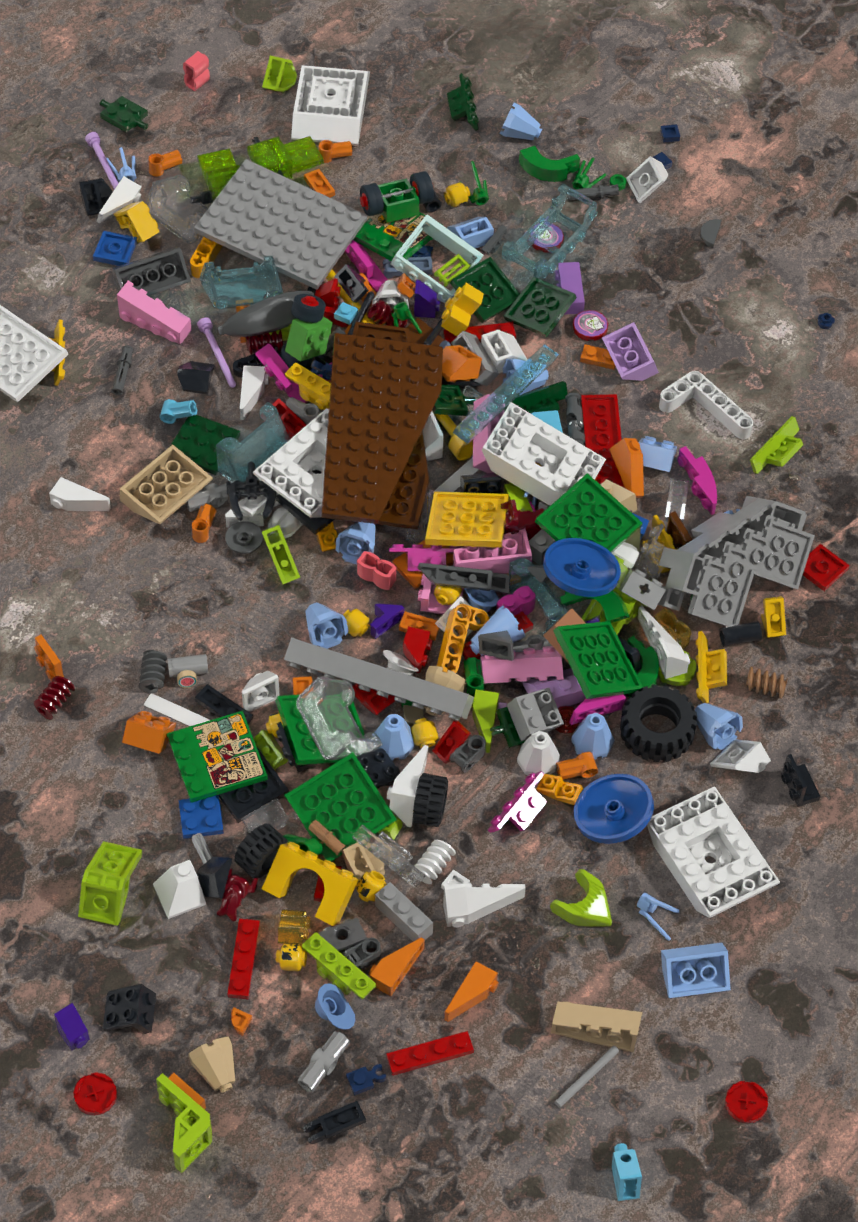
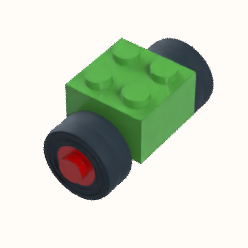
[280,294,333,369]

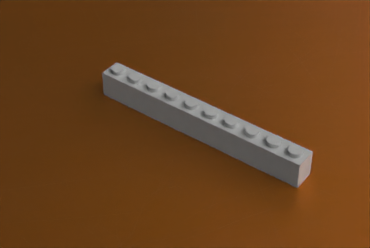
[284,638,474,721]

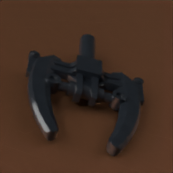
[226,462,276,521]

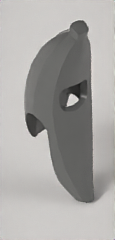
[217,291,314,337]

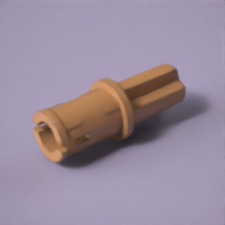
[309,820,345,855]

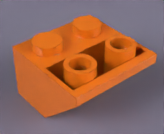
[442,345,482,382]
[122,711,176,754]

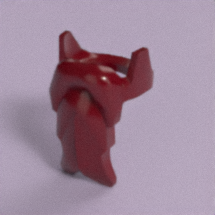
[501,499,544,531]
[217,868,258,921]

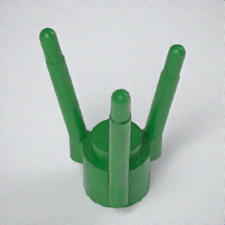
[572,157,607,189]
[458,161,489,206]
[391,302,422,334]

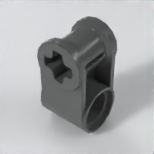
[449,735,485,773]
[342,938,381,971]

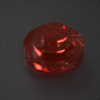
[555,706,580,734]

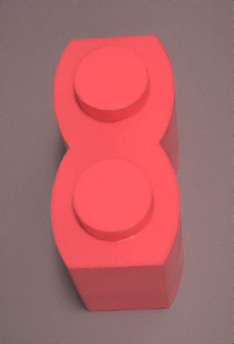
[183,51,210,91]
[357,551,396,590]

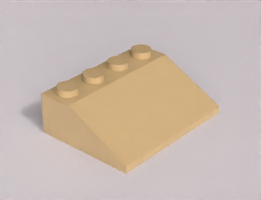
[120,445,213,524]

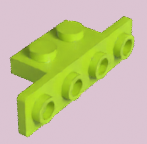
[750,416,803,474]
[302,932,376,999]

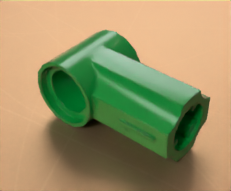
[464,657,484,697]
[283,834,323,855]

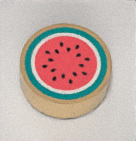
[177,670,197,688]

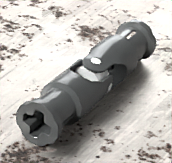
[565,393,585,445]

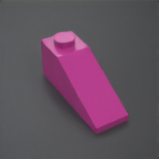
[569,694,626,725]

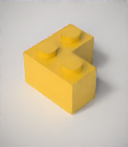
[113,201,160,243]
[441,283,484,336]

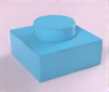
[334,302,358,325]

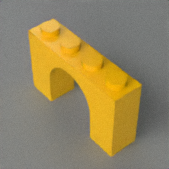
[262,842,359,926]

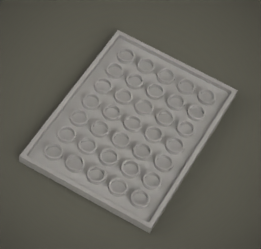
[194,159,368,290]

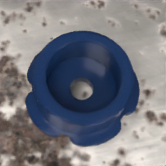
[817,313,835,329]

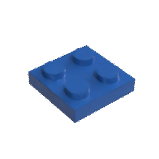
[93,231,137,266]
[179,795,224,839]

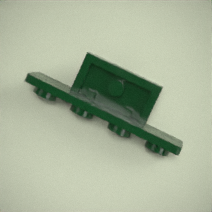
[447,73,479,131]
[502,381,568,414]

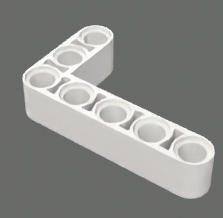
[659,371,753,439]

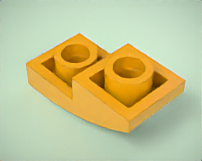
[316,521,338,552]
[536,774,583,805]

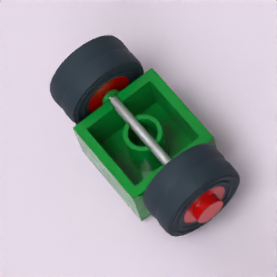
[360,171,434,223]

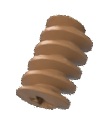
[746,666,788,699]

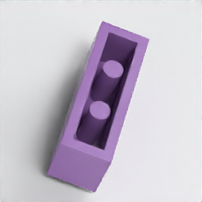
[554,262,585,315]

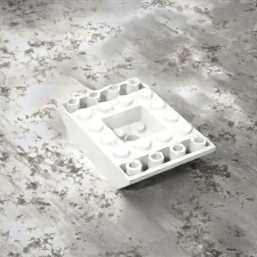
[291,65,370,146]
[482,402,606,506]
[253,408,329,518]
[647,786,780,918]

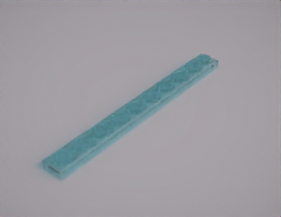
[453,344,559,444]

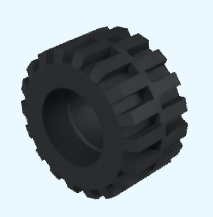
[413,773,448,827]
[234,823,288,878]

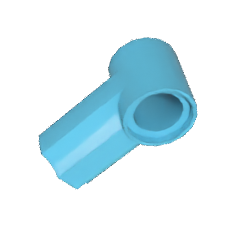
[160,399,197,424]

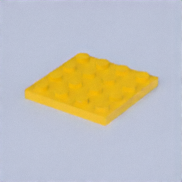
[425,491,509,548]

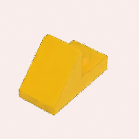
[761,596,786,637]

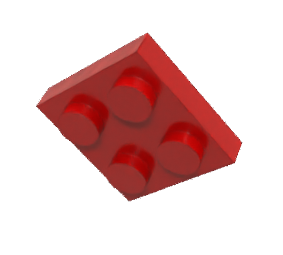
[803,543,850,592]

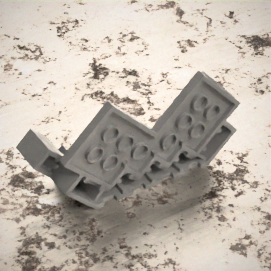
[658,496,815,627]

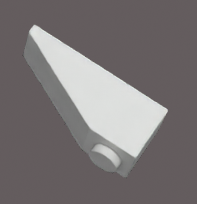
[96,176,142,223]
[240,366,269,420]
[49,477,111,511]

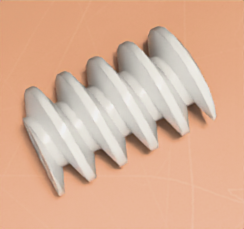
[413,840,456,884]

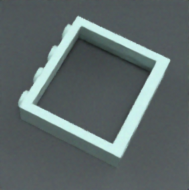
[390,215,484,303]

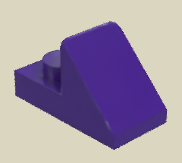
[370,604,404,639]

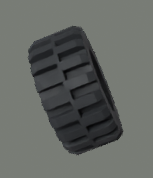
[620,685,697,762]

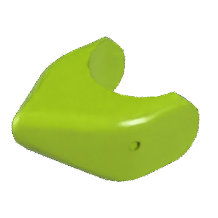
[550,869,612,927]

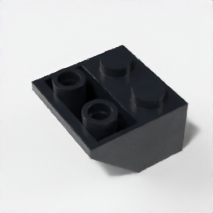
[460,473,501,494]

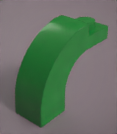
[519,146,580,182]
[560,590,629,623]
[627,636,659,697]

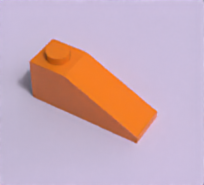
[610,438,644,498]
[369,937,425,996]
[444,962,499,1022]

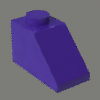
[414,280,440,318]
[54,1003,90,1051]

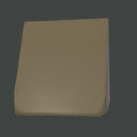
[403,705,424,728]

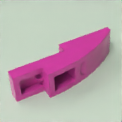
[677,446,717,515]

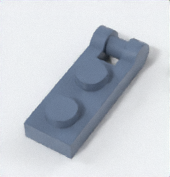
[382,257,433,279]

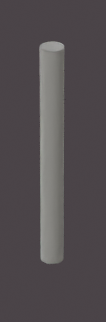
[554,1046,619,1108]

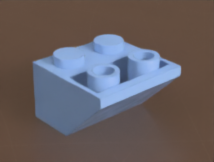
[447,217,494,249]
[638,436,677,472]

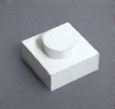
[441,870,470,890]

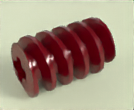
[367,300,408,328]
[245,329,283,355]
[34,676,75,720]

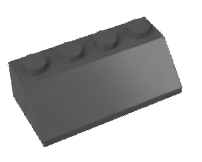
[110,247,191,296]

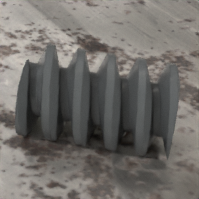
[139,650,167,694]

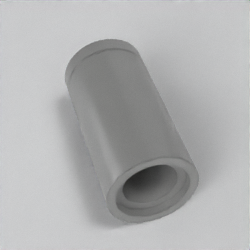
[167,654,208,678]

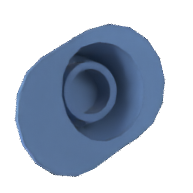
[464,588,499,613]
[315,983,355,1030]

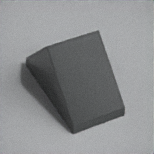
[478,630,514,661]

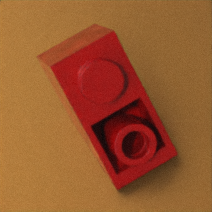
[315,278,341,308]
[403,626,433,673]

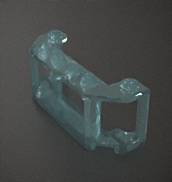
[502,184,597,279]

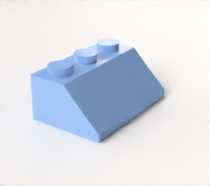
[661,943,731,998]

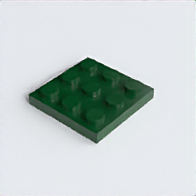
[450,257,520,324]
[504,277,577,338]
[170,415,240,475]

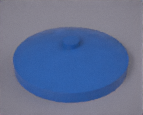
[543,538,621,597]
[574,774,654,844]

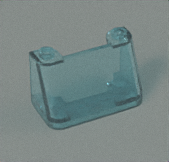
[200,256,283,309]
[216,402,290,482]
[509,558,569,637]

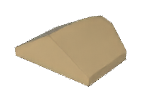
[342,838,385,883]

